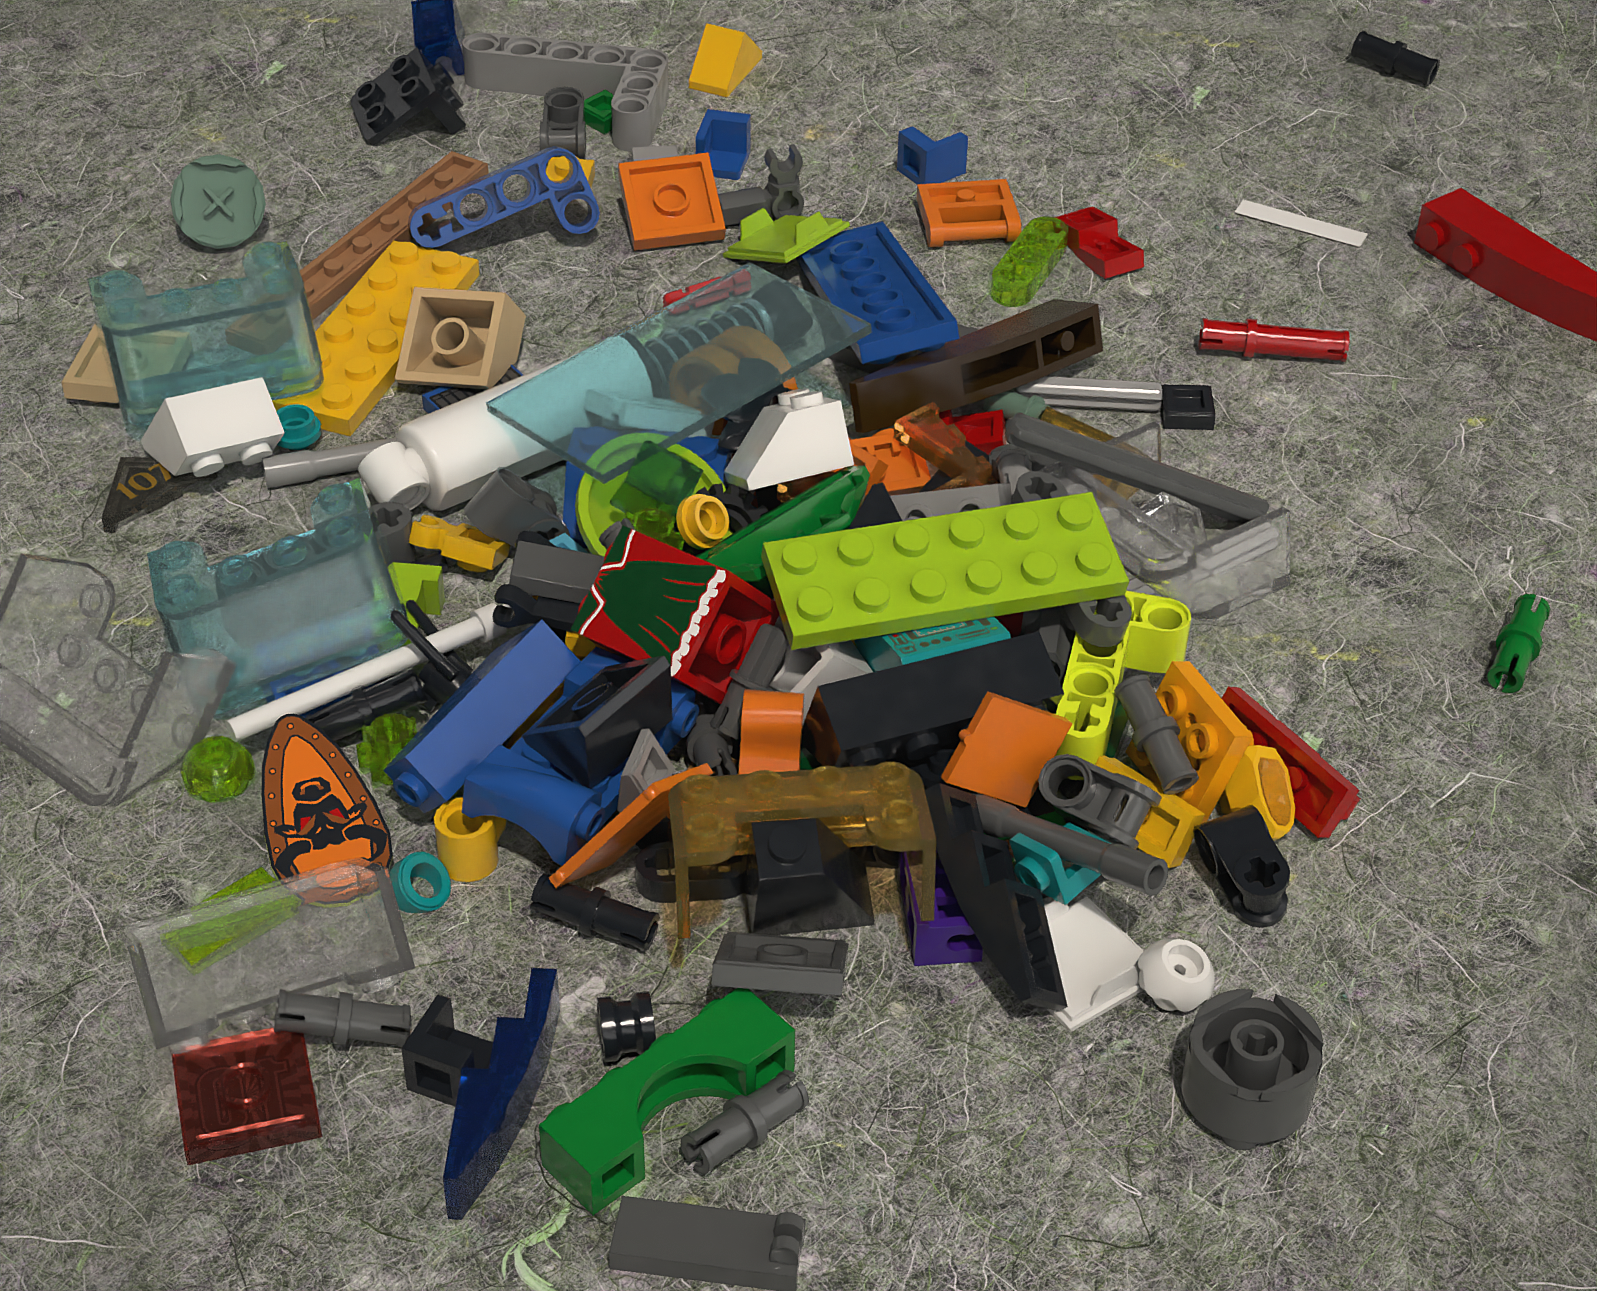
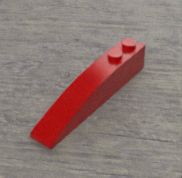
[1414,188,1597,342]

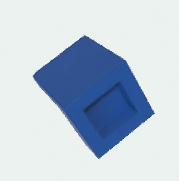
[696,109,751,180]
[897,126,968,184]

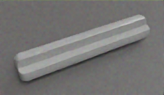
[1014,376,1162,412]

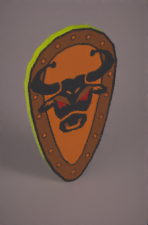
[261,713,393,910]

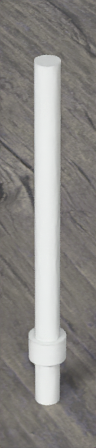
[226,595,532,742]

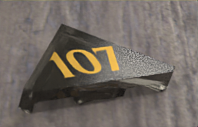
[101,457,219,534]

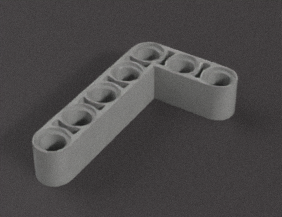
[462,32,669,152]

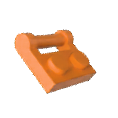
[916,179,1021,247]

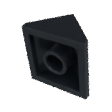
[522,655,673,789]

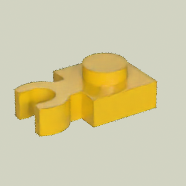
[409,515,510,572]

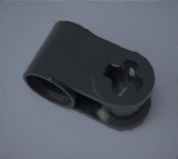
[1193,805,1290,928]

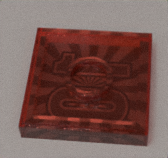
[171,1027,322,1165]

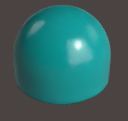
[386,852,451,913]

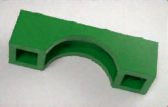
[539,988,795,1216]

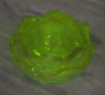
[180,736,256,803]

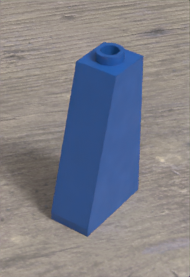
[383,619,581,813]

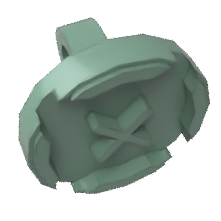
[170,154,266,249]

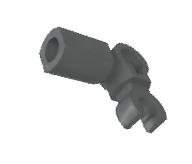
[718,144,804,226]

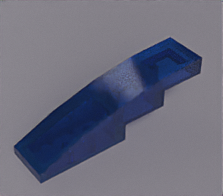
[443,968,560,1220]

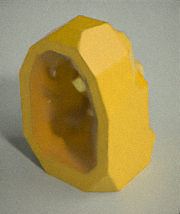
[1219,745,1295,841]

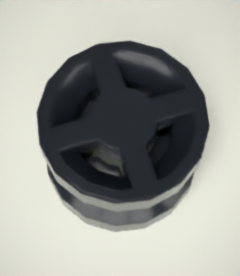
[596,991,656,1062]

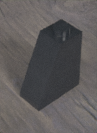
[744,814,875,935]

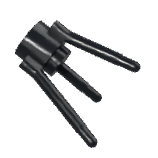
[334,600,473,713]

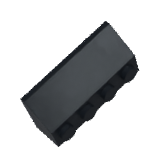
[801,631,1064,775]

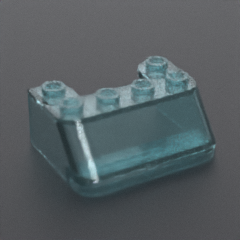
[87,241,324,426]
[147,478,409,715]

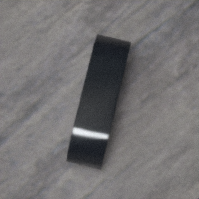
[635,839,748,903]

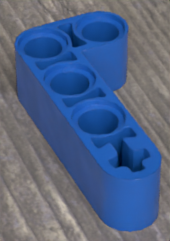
[408,146,600,248]

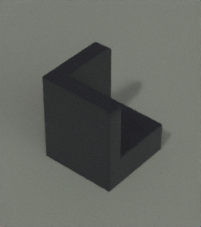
[401,994,499,1110]

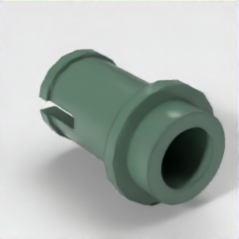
[983,390,1051,423]

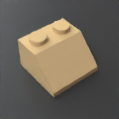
[395,287,526,390]

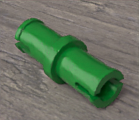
[1487,594,1551,693]

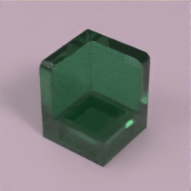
[610,440,704,535]

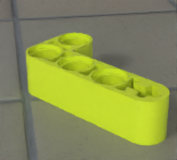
[1055,591,1191,780]

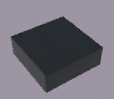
[1161,384,1216,430]

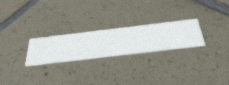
[1234,199,1368,247]

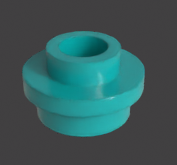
[276,404,322,450]

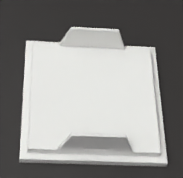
[1044,897,1144,1033]

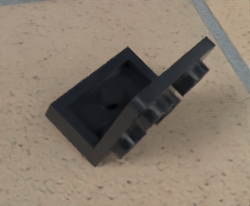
[350,47,466,145]

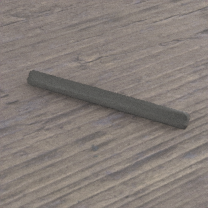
[1004,413,1270,525]

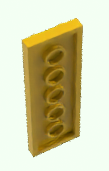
[267,240,480,437]

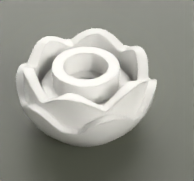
[1138,938,1215,1012]

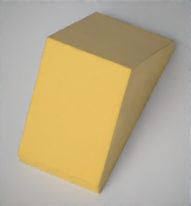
[689,23,762,97]

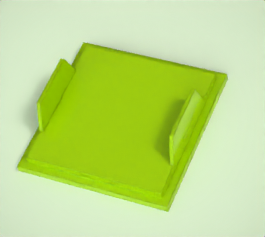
[722,208,850,263]

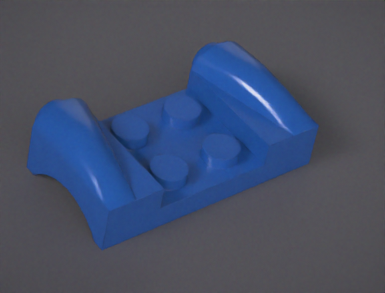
[462,647,699,866]

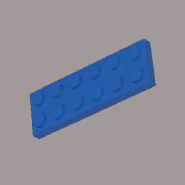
[796,221,960,364]

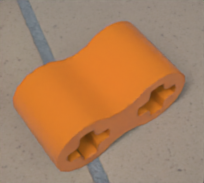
[738,689,804,780]

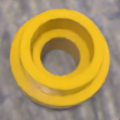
[676,494,729,550]

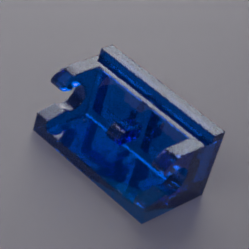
[411,0,465,76]

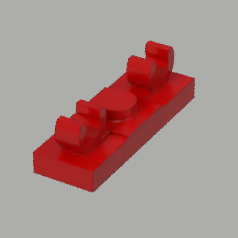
[1221,686,1361,838]

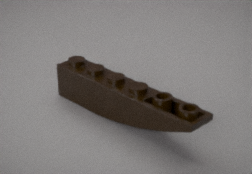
[849,299,1103,433]

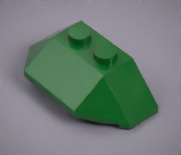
[696,465,870,599]

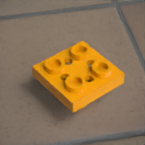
[1126,661,1254,824]

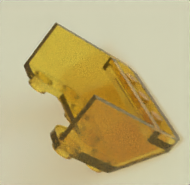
[667,762,936,939]

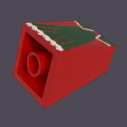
[570,525,780,705]

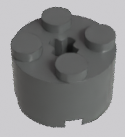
[1180,989,1323,1150]

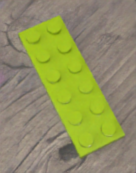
[761,492,1129,650]

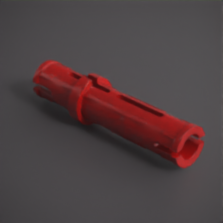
[1199,318,1350,362]

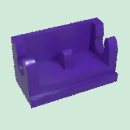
[898,832,983,966]

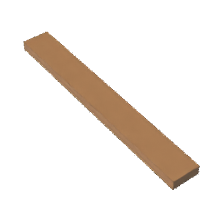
[225,151,489,359]

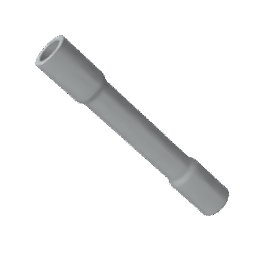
[262,437,397,488]

